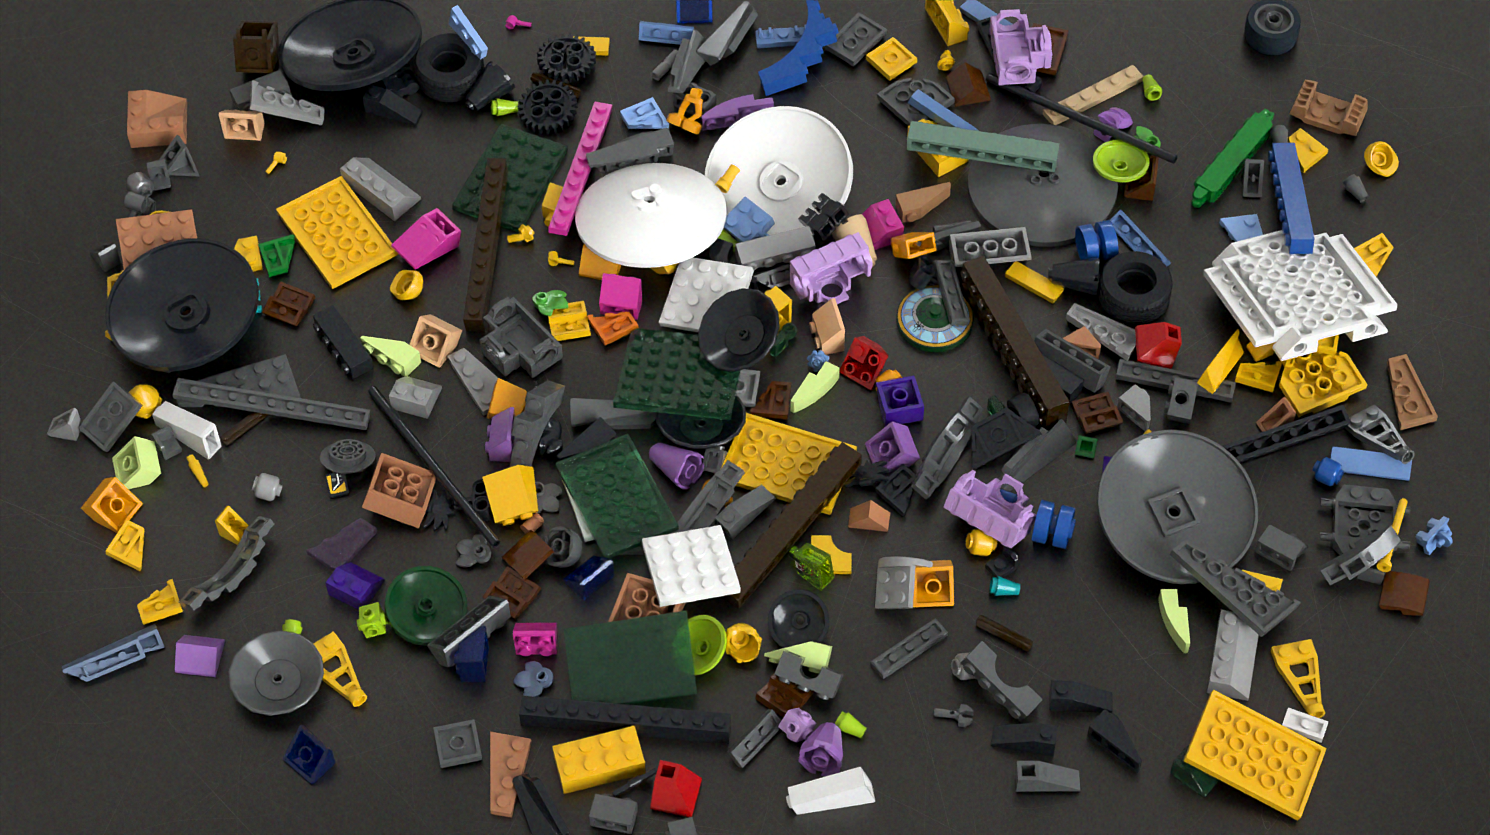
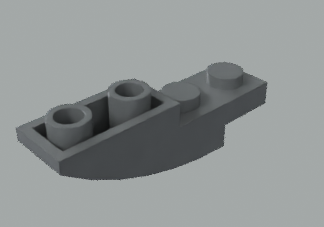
[1319,524,1401,585]

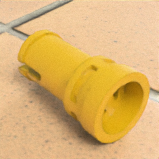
[715,164,740,193]

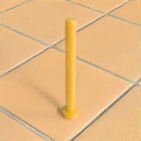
[1377,498,1407,572]

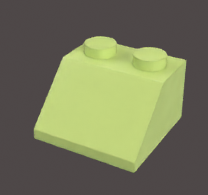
[112,436,161,489]

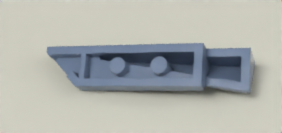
[62,624,164,681]

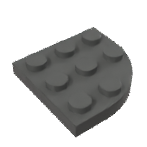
[877,78,955,126]

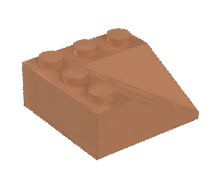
[127,90,187,148]
[362,453,436,528]
[607,573,686,652]

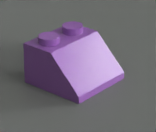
[485,407,515,462]
[865,421,920,475]

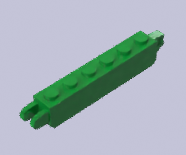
[1191,109,1274,208]

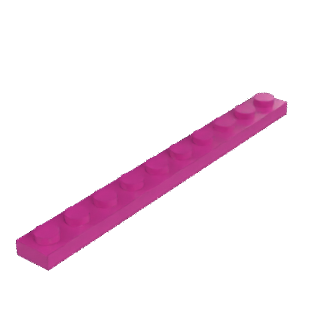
[549,102,612,236]

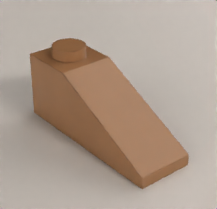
[895,182,951,223]

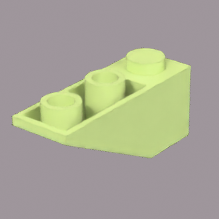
[360,336,421,376]
[764,641,832,673]

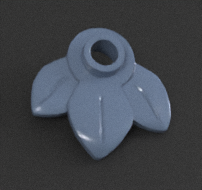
[513,661,554,697]

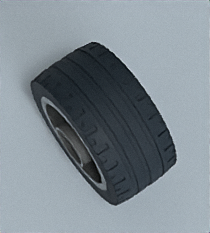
[1244,0,1301,55]

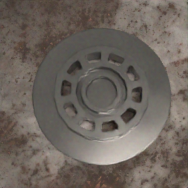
[320,439,376,474]

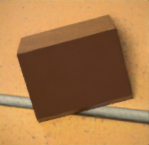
[946,62,991,107]
[1124,155,1159,201]

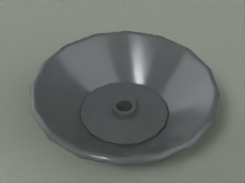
[228,630,324,716]

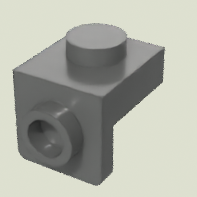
[147,159,171,191]

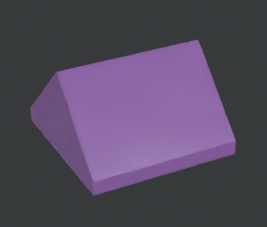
[175,635,225,677]

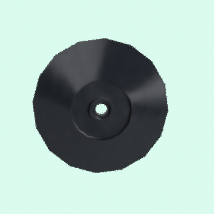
[698,288,780,372]
[656,383,746,449]

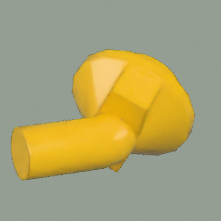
[937,50,955,71]
[507,224,535,243]

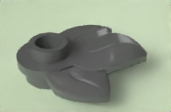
[535,482,563,514]
[455,534,491,567]

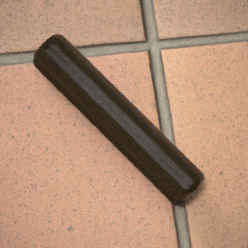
[530,72,581,99]
[220,412,269,446]
[976,615,1033,651]

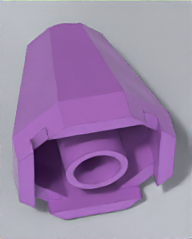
[799,722,843,777]

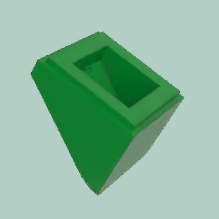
[1075,435,1098,458]

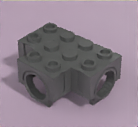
[480,297,563,378]

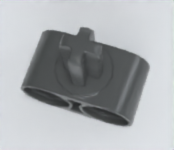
[124,191,156,217]

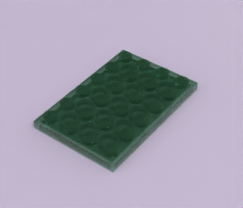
[452,124,568,232]
[555,434,679,560]
[564,611,698,704]

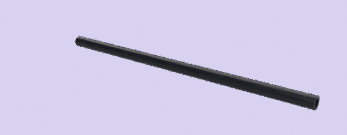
[986,73,1178,164]
[368,386,500,548]

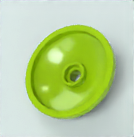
[1093,140,1149,183]
[671,615,727,675]

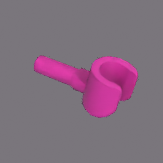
[505,15,532,29]

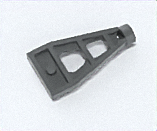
[1344,404,1415,464]

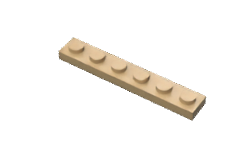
[1043,65,1144,125]

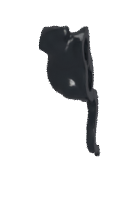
[535,381,563,455]

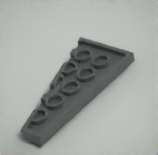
[173,354,301,408]
[1170,540,1301,637]

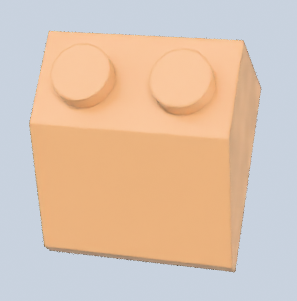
[219,110,265,141]
[809,298,845,355]
[409,314,463,368]

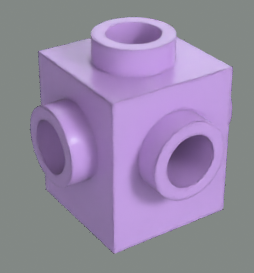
[778,708,817,742]

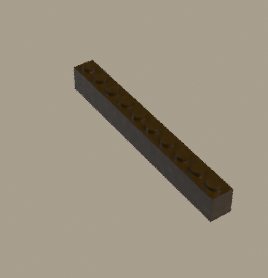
[463,158,509,332]
[720,442,862,609]

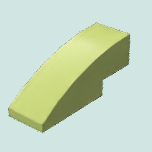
[790,361,840,413]
[1158,589,1190,653]

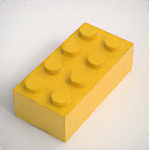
[552,726,646,794]

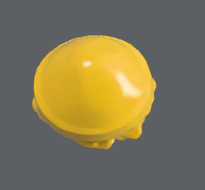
[129,384,162,419]
[725,623,762,663]

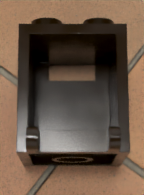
[233,21,279,73]

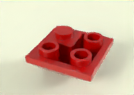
[1135,322,1182,369]
[839,336,888,390]
[650,760,702,817]

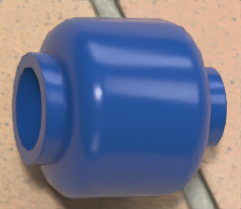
[1312,457,1344,487]

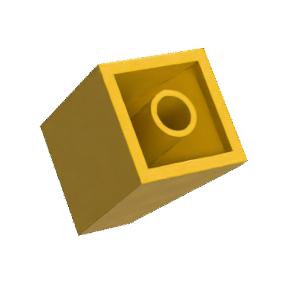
[482,465,538,526]

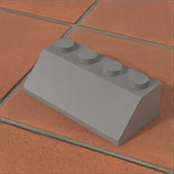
[340,157,421,221]
[735,226,816,270]
[949,227,1032,267]
[1207,610,1258,701]

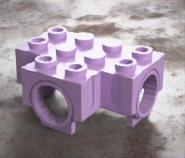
[989,9,1052,85]
[790,232,873,304]
[944,470,1037,548]

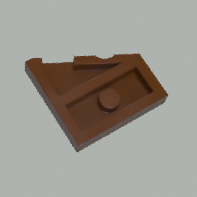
[750,381,792,419]

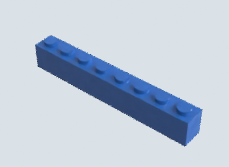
[1268,143,1315,254]

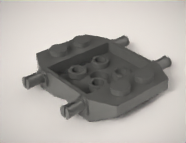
[1319,484,1411,555]

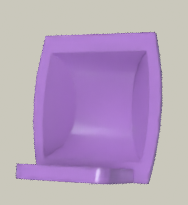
[1093,107,1133,142]

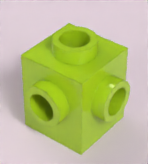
[357,602,388,638]

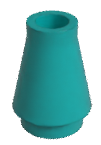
[989,576,1020,596]

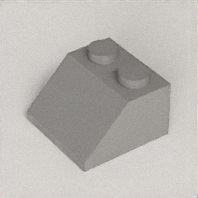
[389,376,442,419]

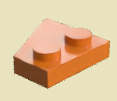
[587,312,639,346]

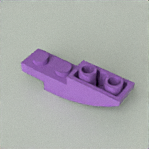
[702,94,774,130]

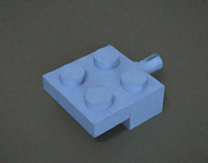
[724,197,775,243]

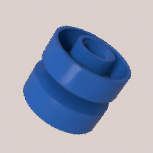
[1075,220,1119,261]
[1032,500,1076,549]

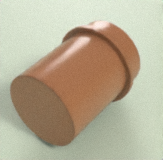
[520,513,544,534]

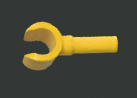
[265,152,287,174]
[548,251,574,266]

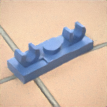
[639,21,694,45]
[755,25,806,48]

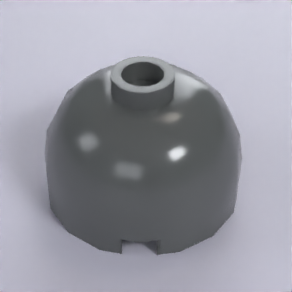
[543,526,583,568]

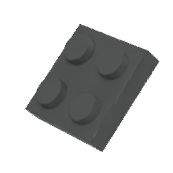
[433,719,482,768]

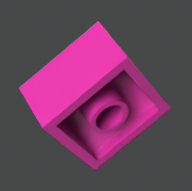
[862,199,904,250]

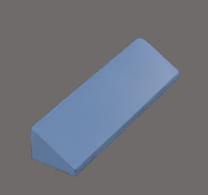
[908,89,979,131]
[1110,210,1171,267]
[1330,447,1412,481]

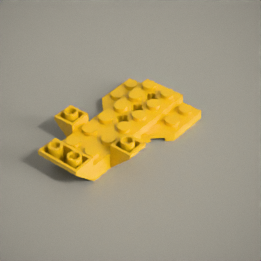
[1246,342,1368,417]

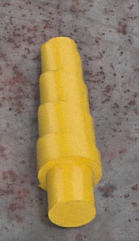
[186,454,209,487]

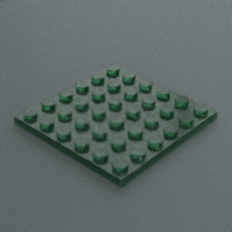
[613,328,741,420]

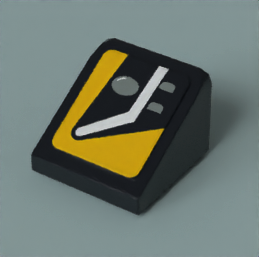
[325,472,349,499]

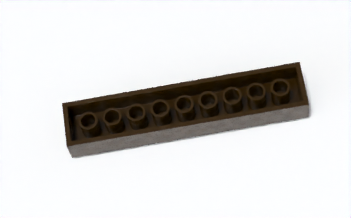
[960,256,1069,430]

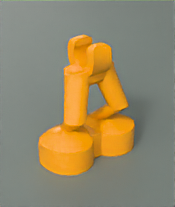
[666,88,703,134]

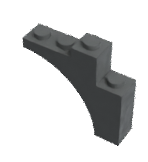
[510,380,565,467]

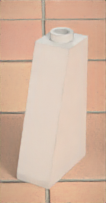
[152,401,221,460]
[786,767,875,815]

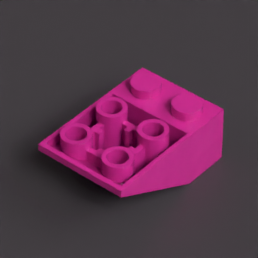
[391,208,461,270]

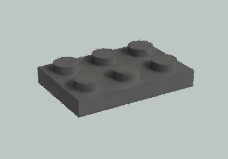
[825,12,887,66]
[78,381,143,452]

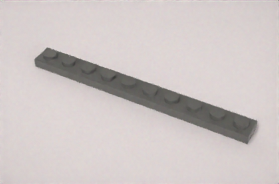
[173,378,371,430]

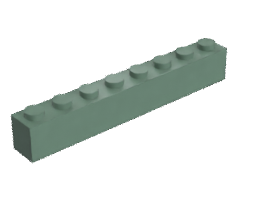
[907,121,1060,172]

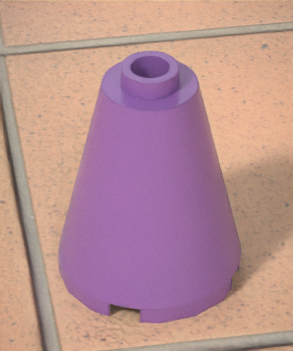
[649,443,704,489]

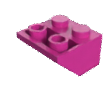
[599,273,642,320]
[513,623,558,656]

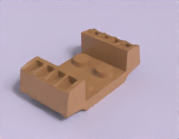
[1289,79,1368,136]

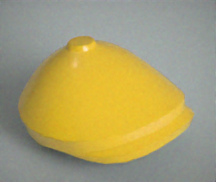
[1364,141,1399,177]
[390,270,423,300]

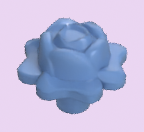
[807,350,829,372]

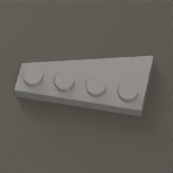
[250,80,324,125]
[1065,303,1136,361]
[447,348,498,416]

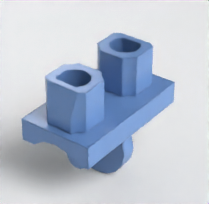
[1415,516,1453,555]

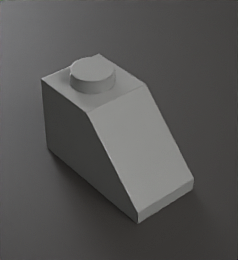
[1117,384,1151,431]

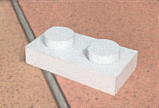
[1282,708,1329,743]

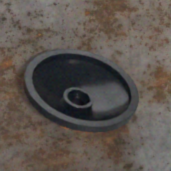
[768,589,830,648]

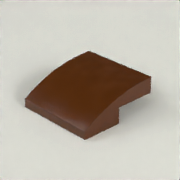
[262,281,316,326]
[1071,392,1123,434]
[502,530,554,580]
[482,566,541,619]
[1379,571,1430,616]
[755,673,814,718]

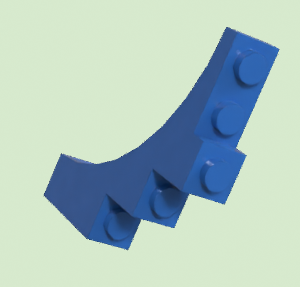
[758,0,839,96]

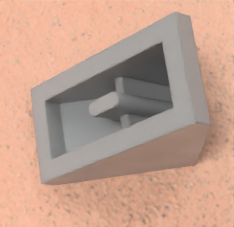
[47,408,82,441]

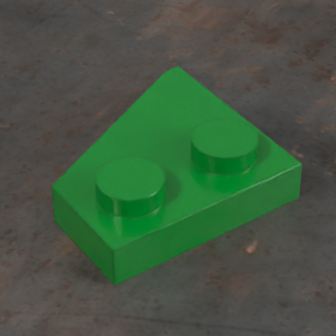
[258,234,295,277]

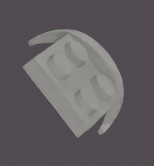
[875,556,933,609]

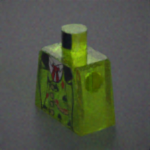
[789,543,835,591]

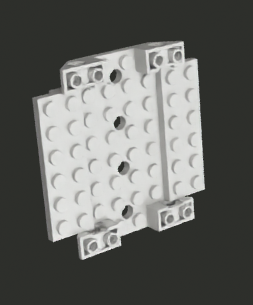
[1204,230,1397,361]

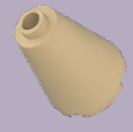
[832,214,877,267]

